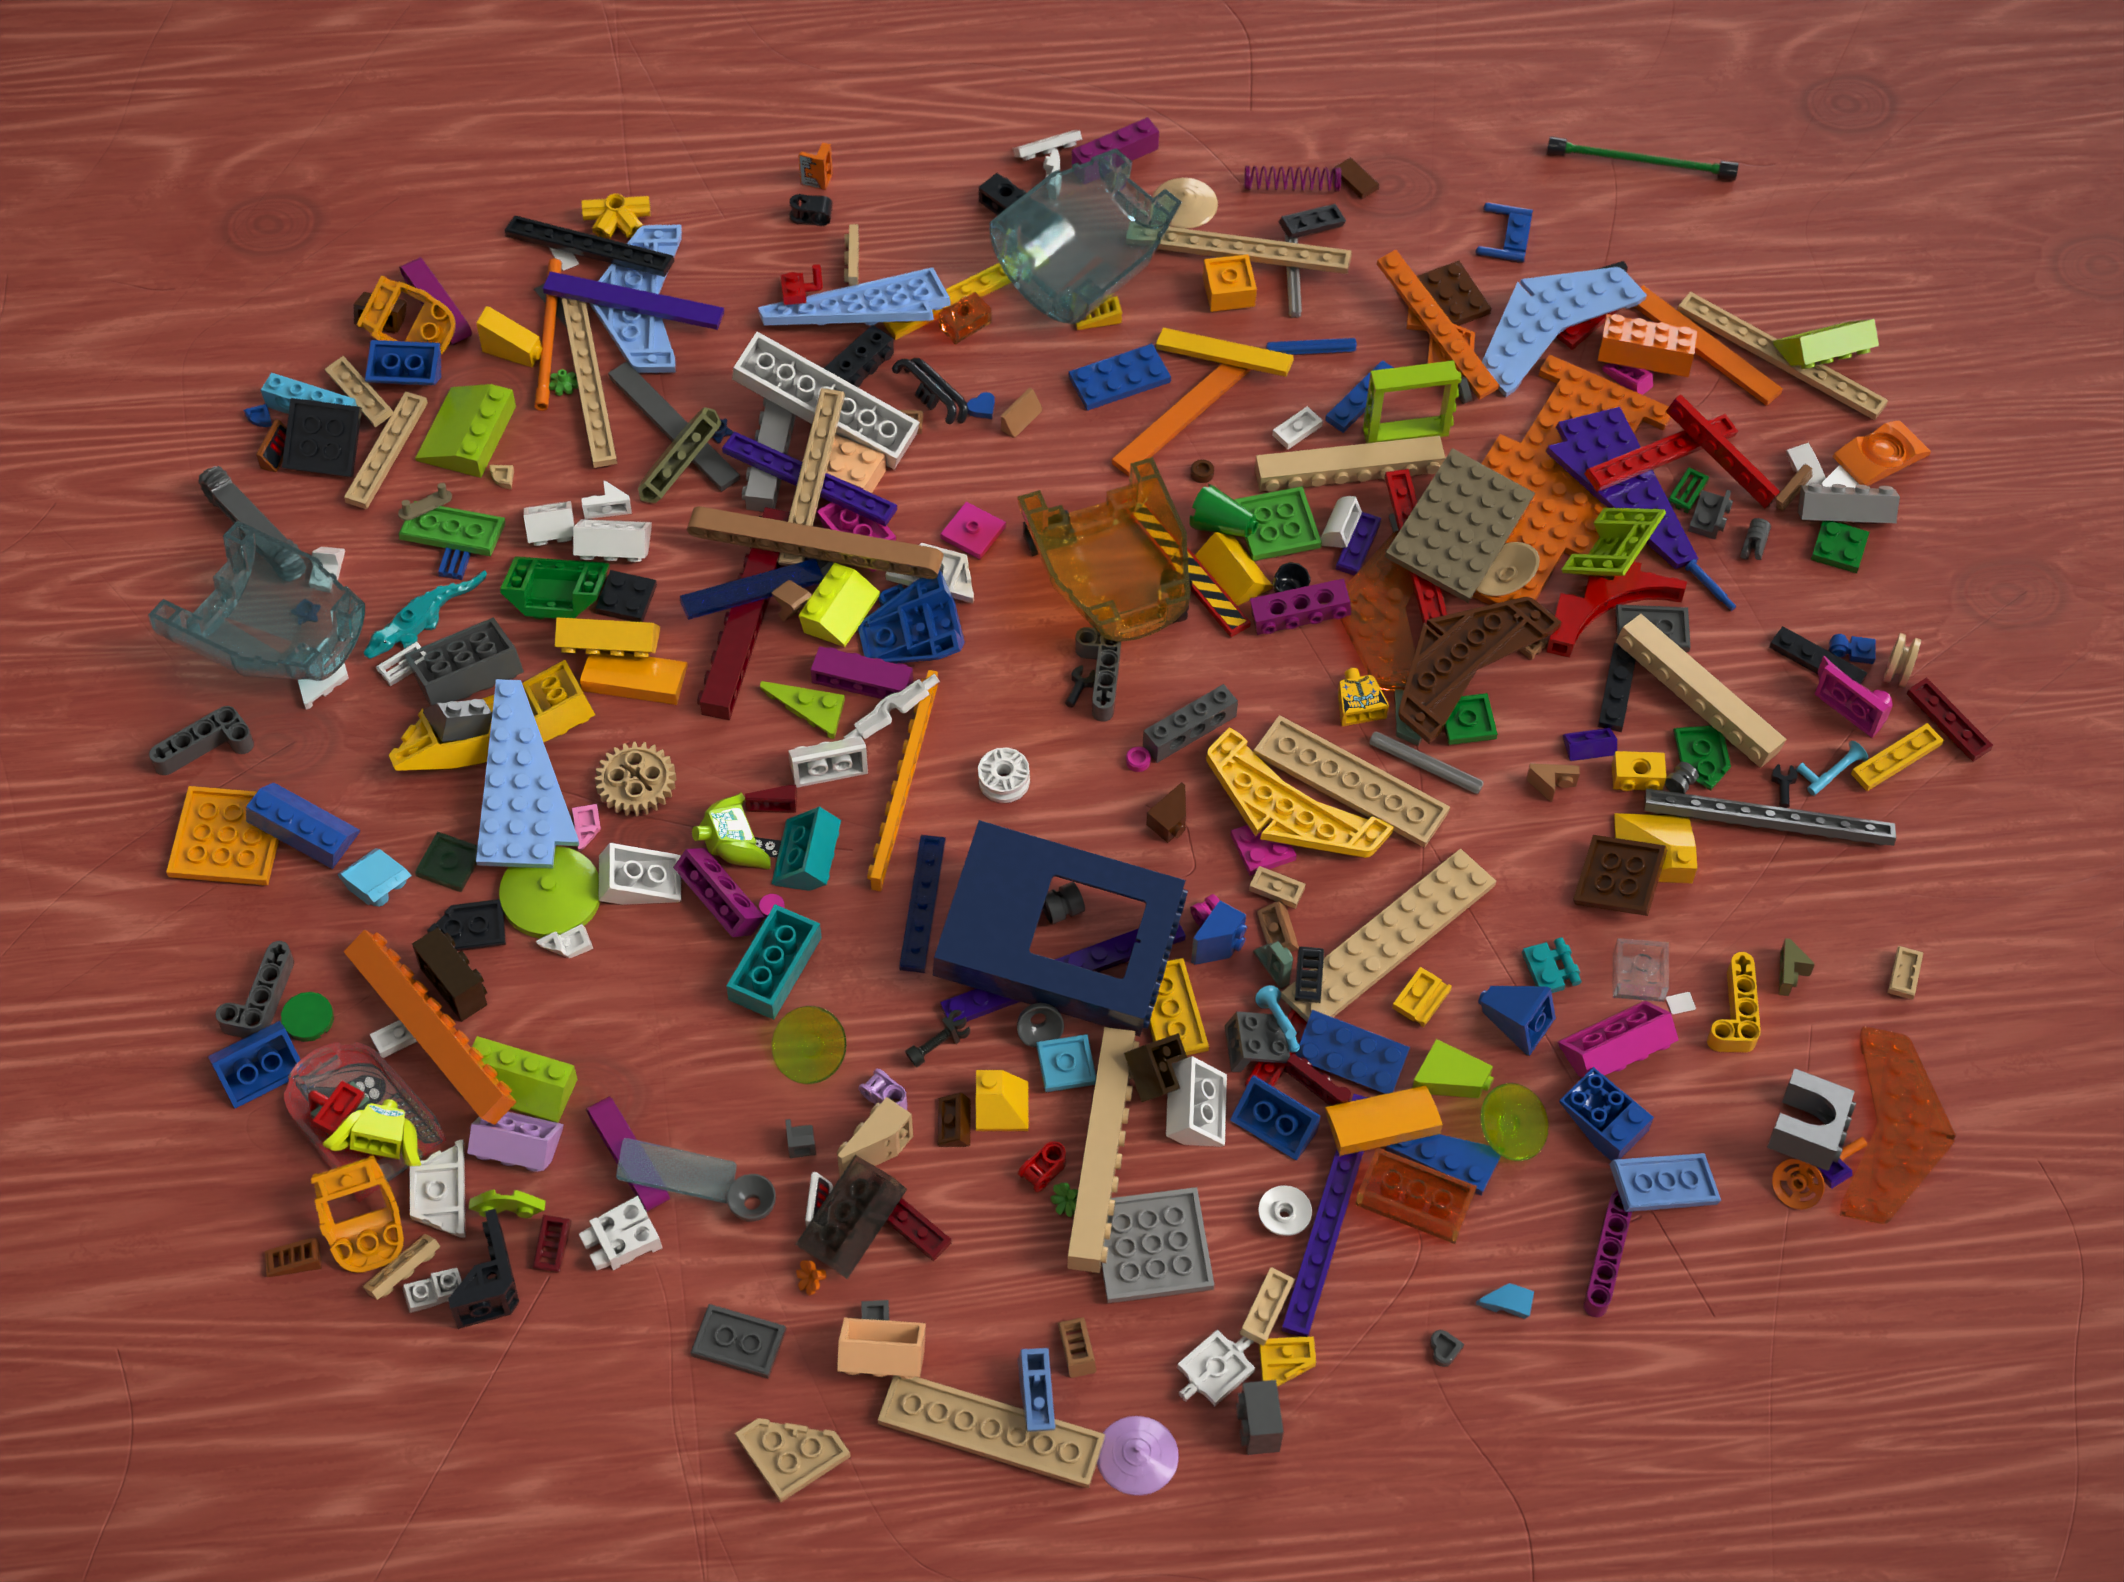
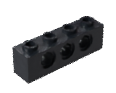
[979,173,1062,249]

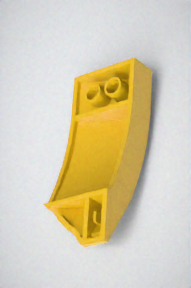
[389,660,595,771]

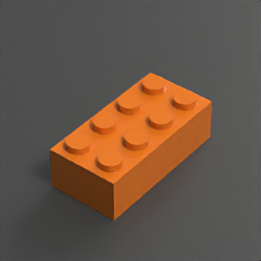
[1598,314,1697,378]

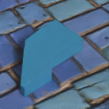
[1476,1283,1534,1319]

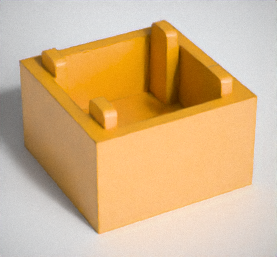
[1203,254,1257,312]

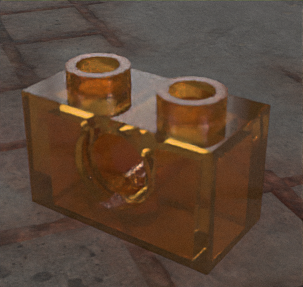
[939,292,992,345]

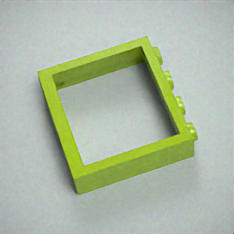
[1362,360,1462,443]

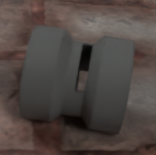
[1665,762,1699,794]

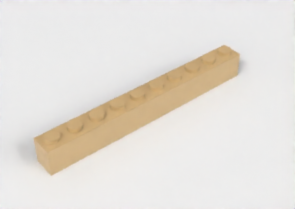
[1068,1027,1139,1273]

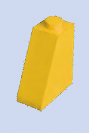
[476,306,543,368]

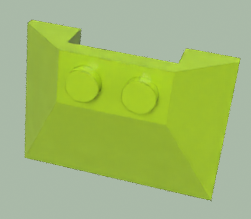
[1561,508,1666,576]

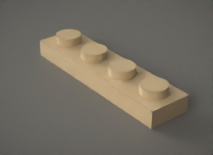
[325,356,394,428]

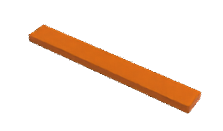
[1634,285,1783,406]
[1112,363,1252,476]

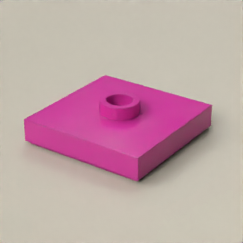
[940,502,1006,559]

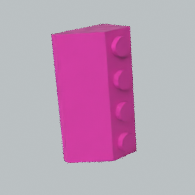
[1558,1001,1679,1078]

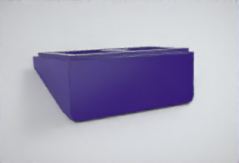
[1563,728,1617,761]

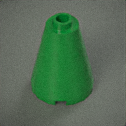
[1189,484,1258,537]

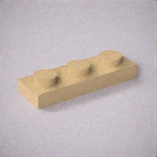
[844,224,859,286]
[362,1234,441,1300]
[1239,1267,1295,1346]

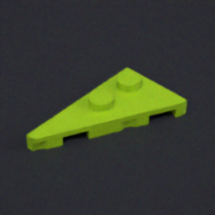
[760,681,845,739]

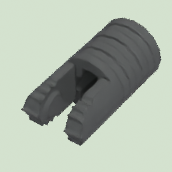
[1740,518,1771,560]

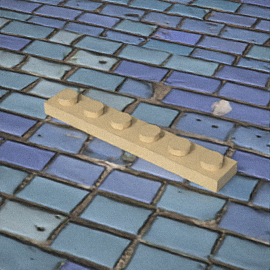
[344,391,428,509]

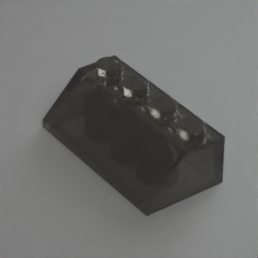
[795,1155,907,1279]

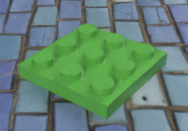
[1235,486,1322,561]

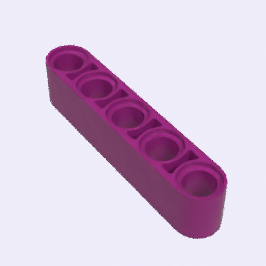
[399,257,472,345]
[586,1096,670,1212]
[1584,1190,1632,1318]

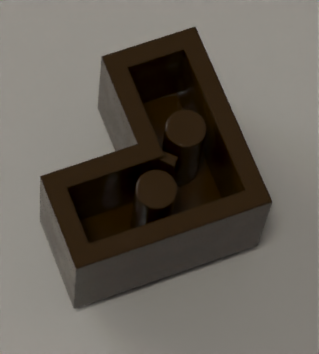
[1124,1033,1188,1102]

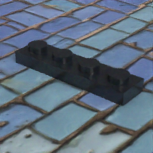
[1769,626,1867,684]
[1598,643,1636,732]

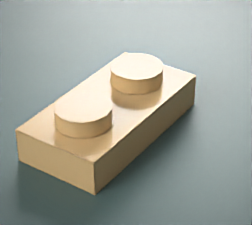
[1249,866,1306,909]

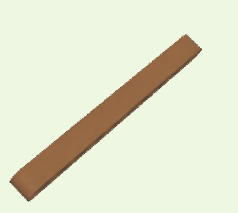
[687,506,944,579]

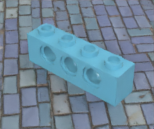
[261,373,357,414]

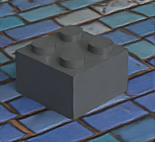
[1236,1380,1284,1455]

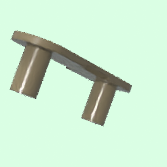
[398,483,452,521]

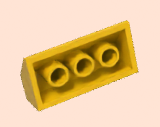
[555,617,660,658]

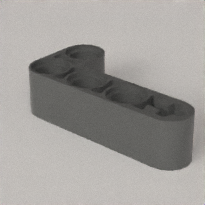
[1075,627,1121,722]
[149,706,254,775]
[215,941,294,1038]

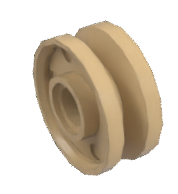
[1883,633,1921,688]

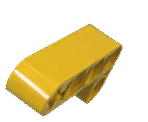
[1707,952,1761,1053]

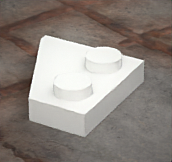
[294,654,349,709]

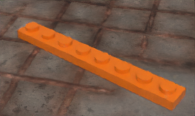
[1377,250,1499,400]

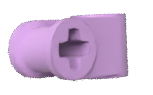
[858,1068,908,1110]

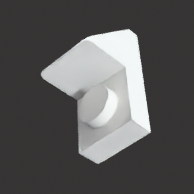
[581,481,632,519]
[310,547,345,590]

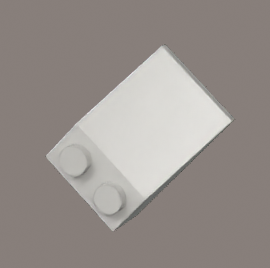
[599,843,681,905]

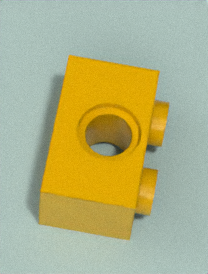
[1612,751,1666,791]

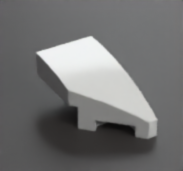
[536,924,593,958]

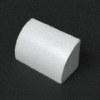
[1320,496,1362,548]

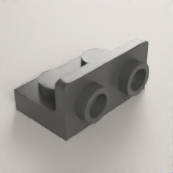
[1688,490,1733,539]

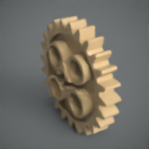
[595,742,677,816]

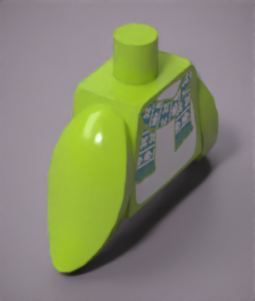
[692,792,771,869]

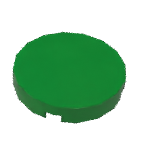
[281,992,334,1042]

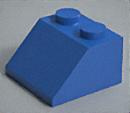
[1191,900,1247,965]

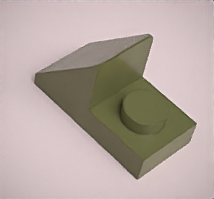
[1778,938,1815,996]

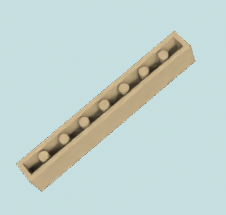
[1255,436,1445,492]
[1616,614,1787,768]

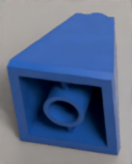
[1478,986,1556,1056]

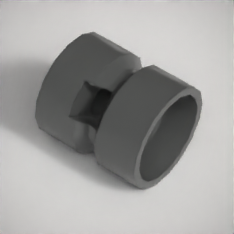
[1042,882,1085,925]

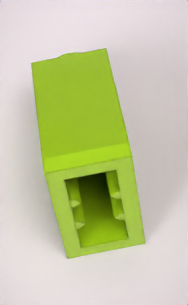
[1412,1039,1494,1098]

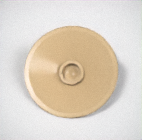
[1152,178,1218,229]
[1477,542,1540,596]

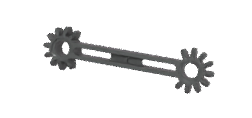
[199,466,308,581]

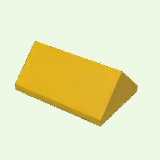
[1195,532,1273,606]

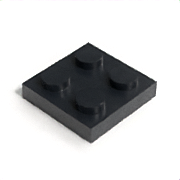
[596,570,657,622]

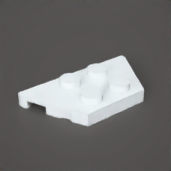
[886,543,974,603]
[410,1140,466,1238]

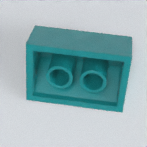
[771,806,841,891]

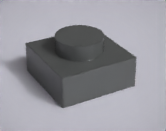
[861,1300,889,1321]

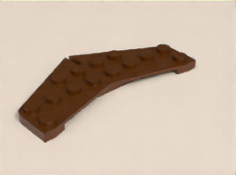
[1398,597,1562,744]

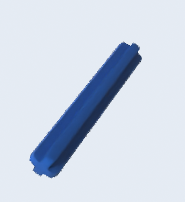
[1266,338,1357,355]

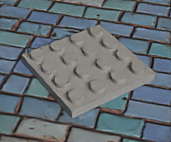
[1101,1187,1215,1303]

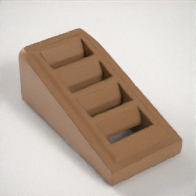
[1058,1317,1096,1378]

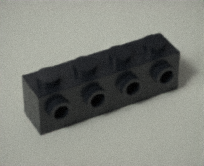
[824,325,894,387]

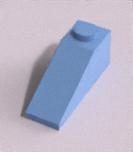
[1018,1348,1055,1432]

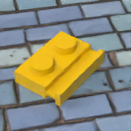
[1392,967,1452,1028]

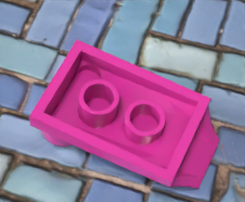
[817,503,896,572]
[1815,656,1893,738]

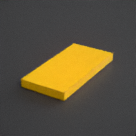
[1149,958,1209,1055]

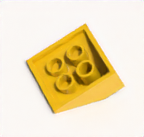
[1614,813,1697,883]

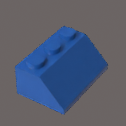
[208,1021,303,1109]

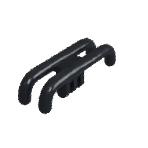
[892,358,968,424]

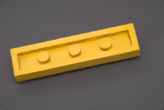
[1851,723,1944,791]

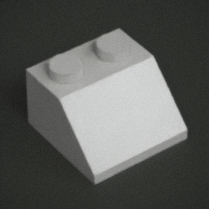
[524,501,575,546]

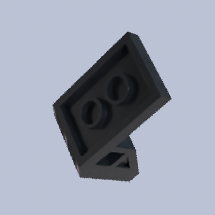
[448,1209,519,1329]

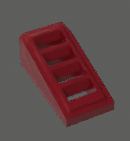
[745,785,797,813]
[533,1215,572,1272]

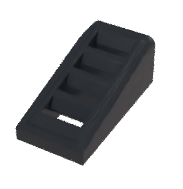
[1295,947,1324,1003]

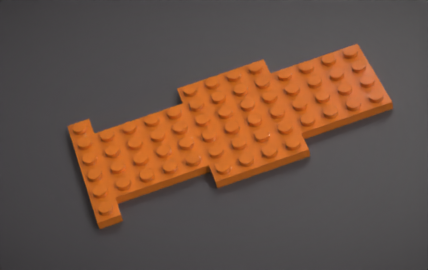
[1472,354,1671,605]

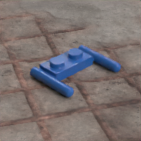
[1476,202,1533,262]

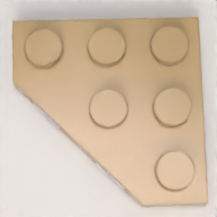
[735,1418,851,1503]

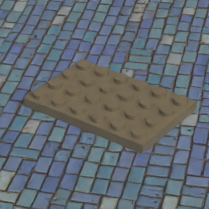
[1385,448,1535,603]

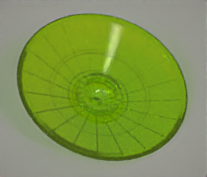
[772,1006,847,1084]
[1481,1083,1549,1161]

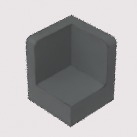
[785,1119,816,1158]

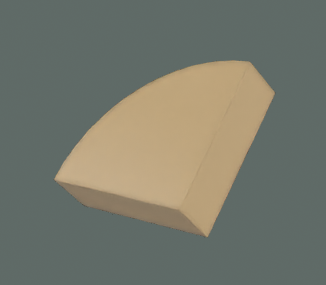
[490,465,514,489]

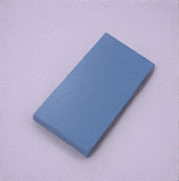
[1609,1153,1721,1212]

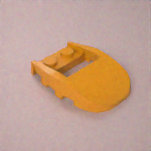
[356,275,456,355]
[311,1155,404,1272]

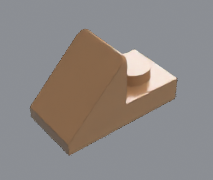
[772,580,812,622]
[1527,763,1580,802]

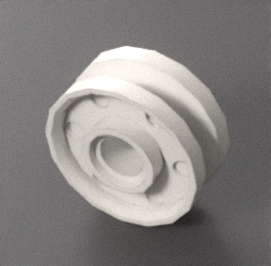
[978,747,1030,803]

